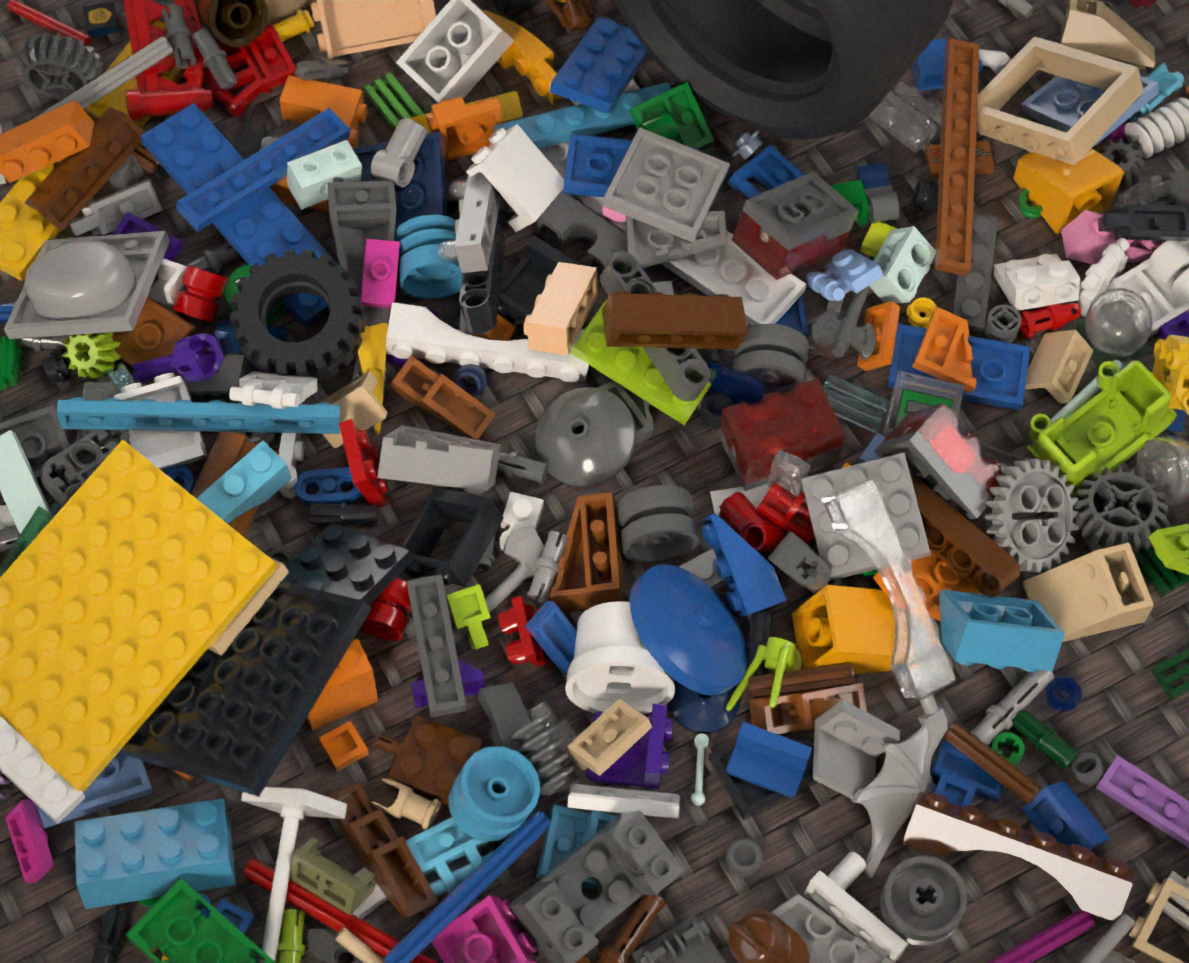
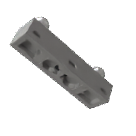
[437,166,501,273]

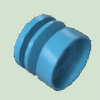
[394,215,463,300]

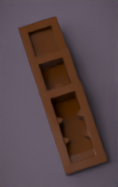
[327,781,438,920]

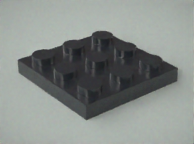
[282,523,413,605]

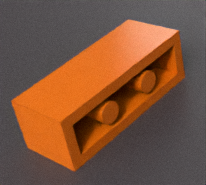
[0,100,95,183]

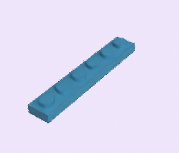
[493,82,672,149]

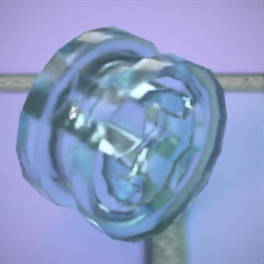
[107,363,134,394]

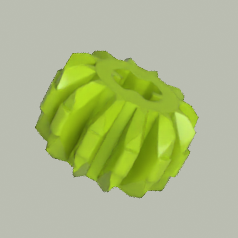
[61,332,122,378]

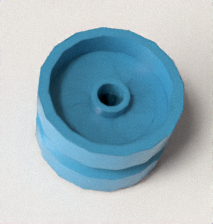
[448,747,540,841]

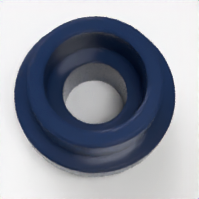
[453,364,487,397]

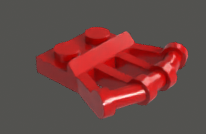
[203,25,297,117]

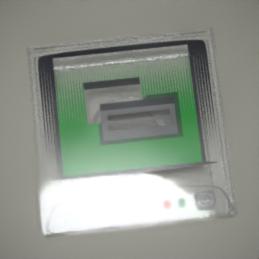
[883,370,965,438]

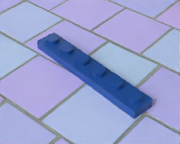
[176,108,351,232]

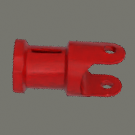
[1018,302,1081,339]

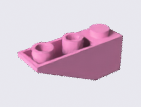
[1061,210,1164,264]

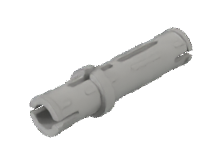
[970,670,1054,745]

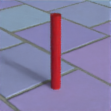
[7,0,91,46]

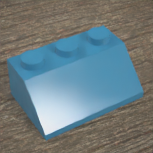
[939,589,1065,673]

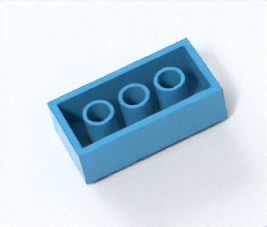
[75,798,236,909]

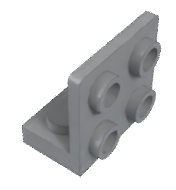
[813,700,900,805]

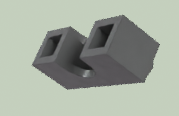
[537,191,627,277]

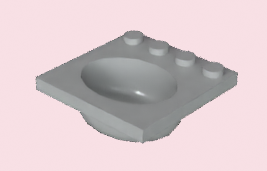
[4,231,170,339]

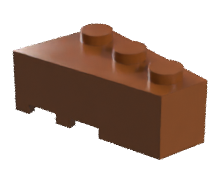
[549,492,626,613]

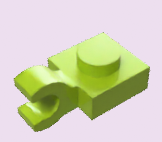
[446,584,491,650]

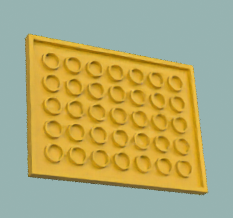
[0,439,278,793]

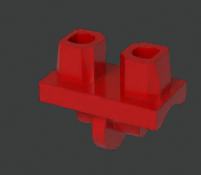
[756,482,814,545]
[497,596,547,667]

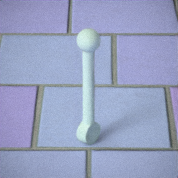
[691,733,709,806]

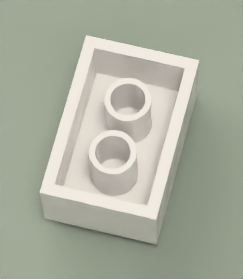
[396,0,515,103]

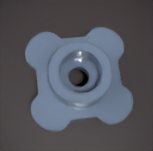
[732,130,763,160]

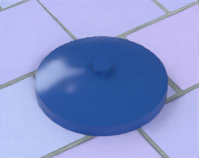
[630,564,748,695]

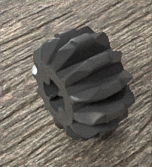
[1094,137,1145,193]

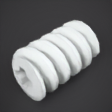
[1125,97,1189,158]

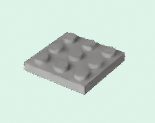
[602,127,730,243]
[801,452,931,581]

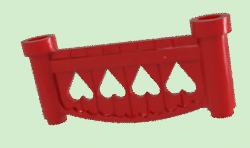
[123,0,213,122]

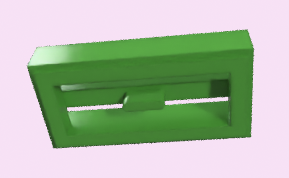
[364,72,424,131]

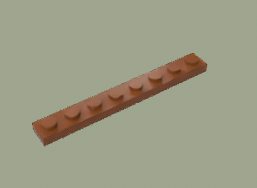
[935,38,979,276]

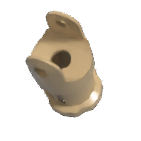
[371,778,441,831]

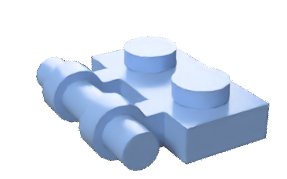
[806,249,884,301]

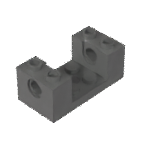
[508,810,684,963]

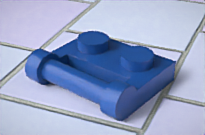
[728,145,804,199]

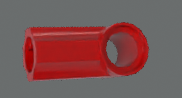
[719,492,785,554]

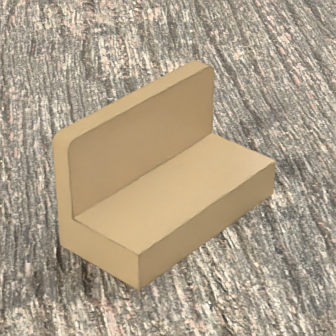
[1025,330,1093,404]
[318,371,388,448]

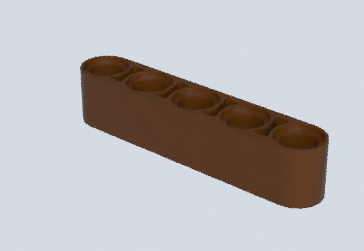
[910,472,1020,598]

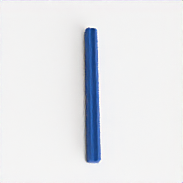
[384,811,551,963]

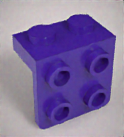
[587,704,673,789]

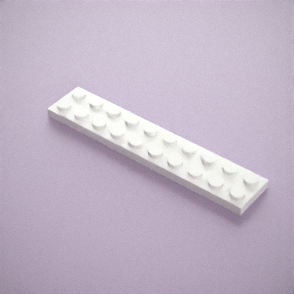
[539,141,806,326]

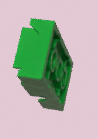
[126,879,276,963]

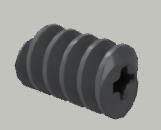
[510,714,580,796]

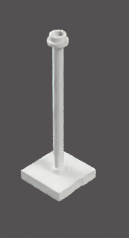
[241,787,347,963]

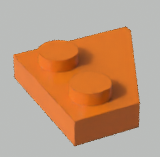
[912,307,977,393]

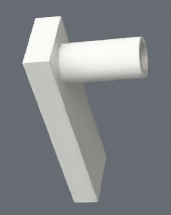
[804,852,908,963]

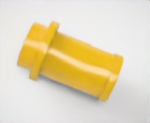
[273,10,314,43]

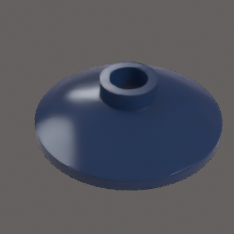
[669,680,740,734]

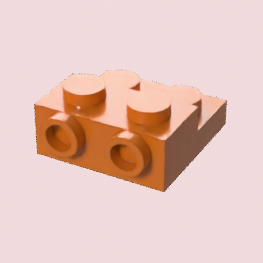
[426,97,502,162]

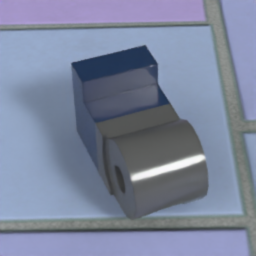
[857,162,899,224]

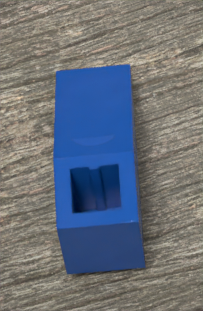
[701,513,786,617]

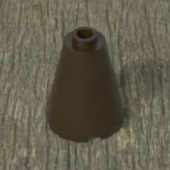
[194,0,268,47]

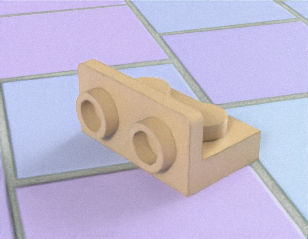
[567,698,652,776]

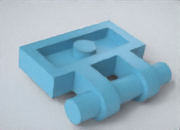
[406,817,494,897]

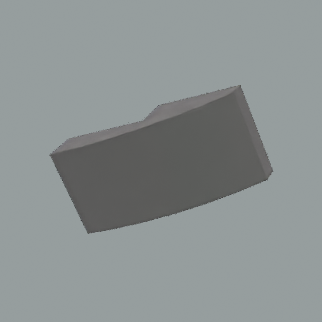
[478,682,530,756]

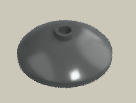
[535,387,636,487]

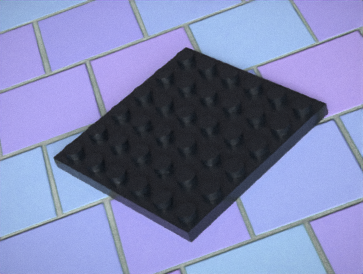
[118,581,371,797]

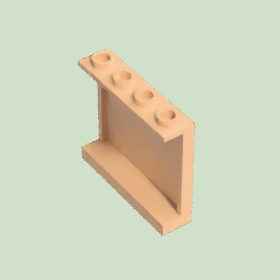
[311,0,436,60]

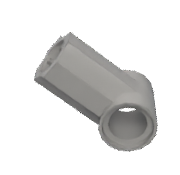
[371,118,428,187]

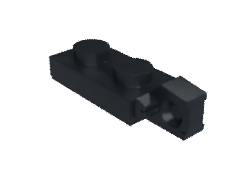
[1097,204,1189,241]

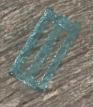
[818,374,891,433]

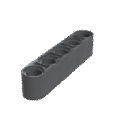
[600,251,710,402]

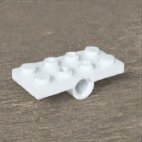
[1109,240,1189,336]

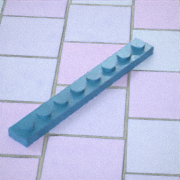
[57,397,341,434]

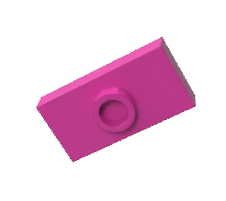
[361,239,400,309]
[5,799,54,884]

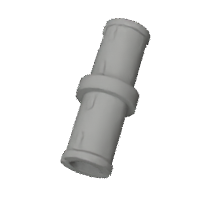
[527,531,567,604]

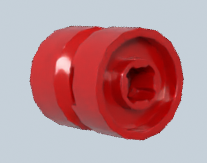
[172,265,228,323]
[361,578,412,641]

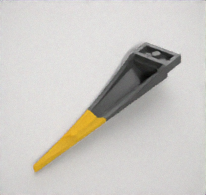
[328,180,396,435]

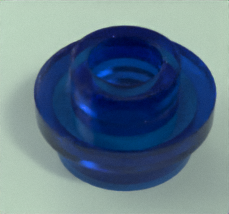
[1045,676,1082,712]

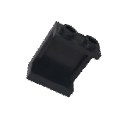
[498,235,580,336]

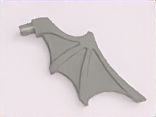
[851,692,948,878]

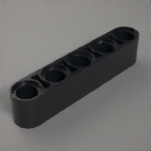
[459,215,505,334]

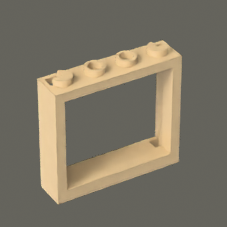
[976,36,1143,166]

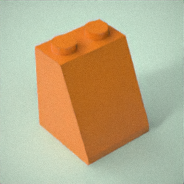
[307,639,379,731]

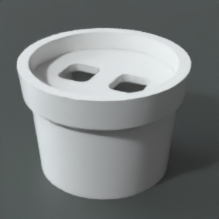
[566,602,675,714]

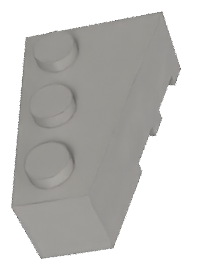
[378,425,501,494]

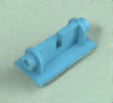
[1129,63,1184,122]

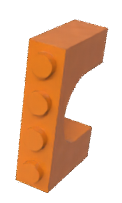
[269,75,368,212]

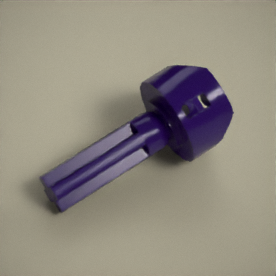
[132,334,224,383]

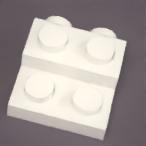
[994,254,1080,311]

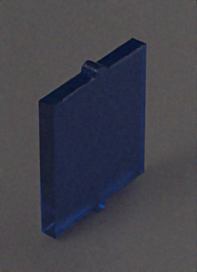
[707,362,769,409]

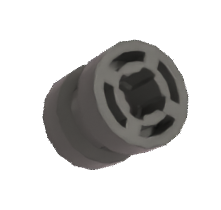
[983,305,1022,344]

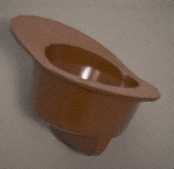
[729,908,810,963]

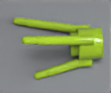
[726,637,796,711]

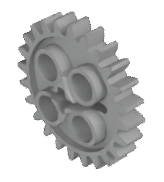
[985,459,1080,573]

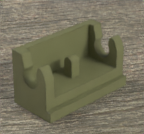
[289,837,375,915]

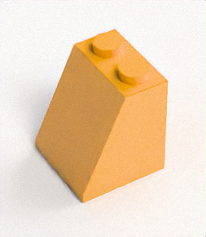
[1013,148,1124,235]
[792,585,911,674]

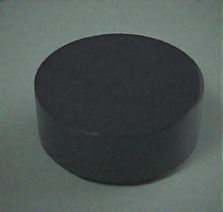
[700,392,734,428]

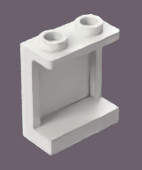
[466,124,564,232]
[114,373,208,471]

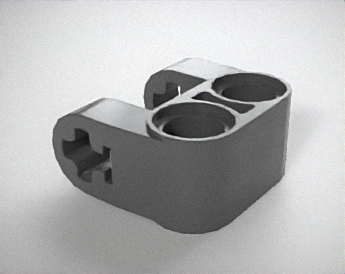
[768,531,848,594]

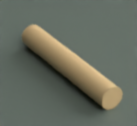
[335,927,385,963]

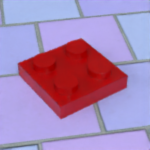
[339,418,389,508]

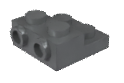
[0,404,70,488]

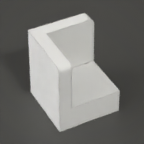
[147,258,186,315]

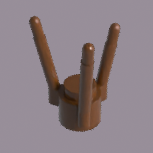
[544,0,594,32]

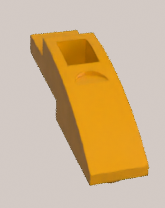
[483,10,563,105]

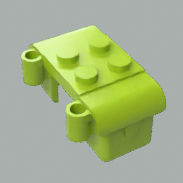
[1026,360,1177,498]

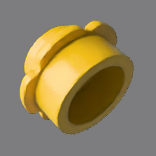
[906,298,937,328]

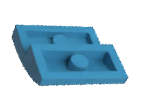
[537,804,617,890]

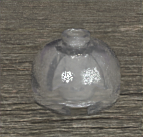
[1085,288,1153,357]
[1136,436,1189,505]

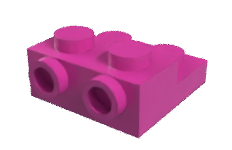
[432,895,537,963]

